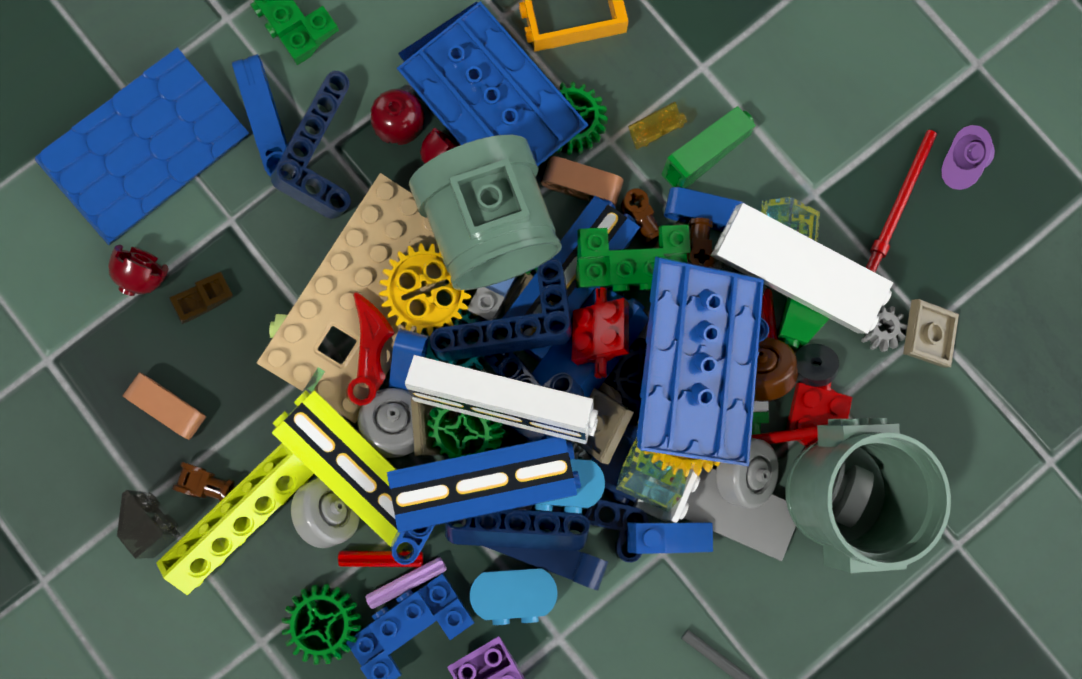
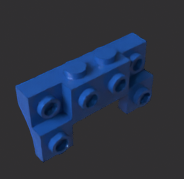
[346,573,475,679]

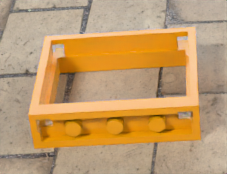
[519,0,629,52]

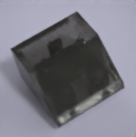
[117,490,181,559]

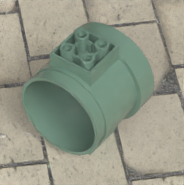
[409,135,562,290]
[785,418,951,573]

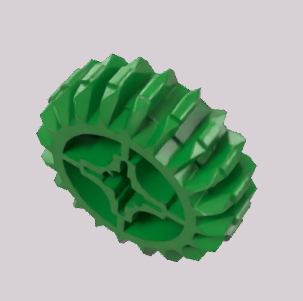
[557,81,608,155]
[427,407,506,459]
[282,584,361,665]

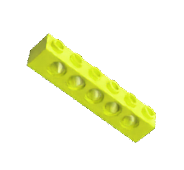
[156,443,314,595]

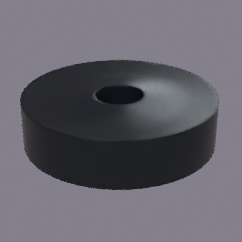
[795,344,839,387]

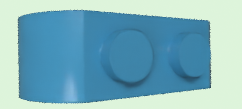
[535,459,605,514]
[470,568,557,625]

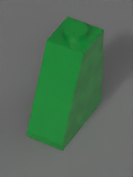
[777,297,830,349]

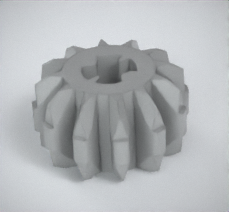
[861,306,908,352]

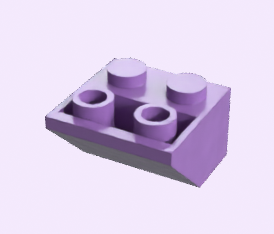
[447,636,525,679]

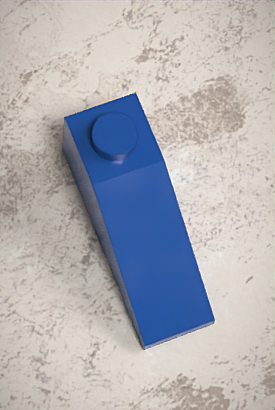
[627,523,713,554]

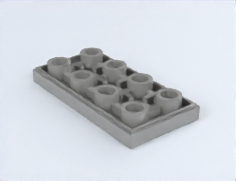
[683,467,796,561]

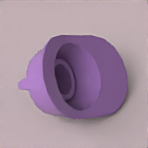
[941,125,995,190]

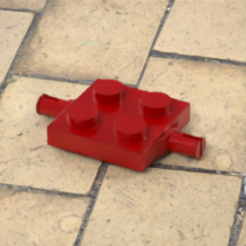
[572,287,629,379]
[786,382,853,447]

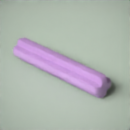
[365,557,447,609]

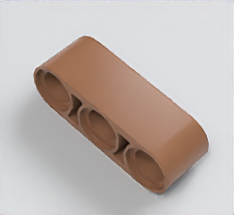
[541,156,624,206]
[122,372,206,440]

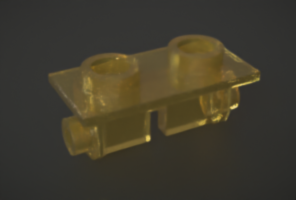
[628,102,687,149]

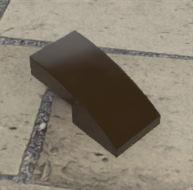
[169,272,233,324]

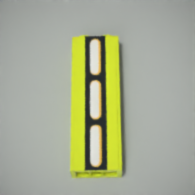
[272,389,422,554]

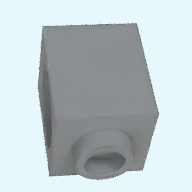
[467,287,505,321]

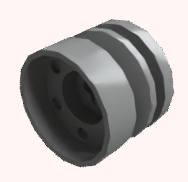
[832,461,874,528]

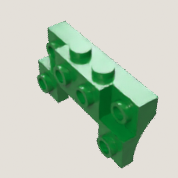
[250,0,339,65]
[575,225,691,292]

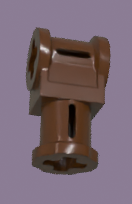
[621,188,659,245]
[687,218,714,267]
[172,462,235,501]

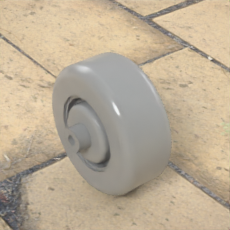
[358,388,414,458]
[716,438,778,508]
[291,478,360,548]

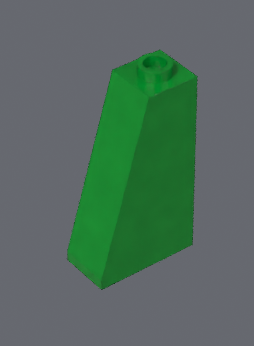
[661,106,756,189]

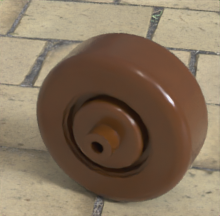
[754,337,798,402]

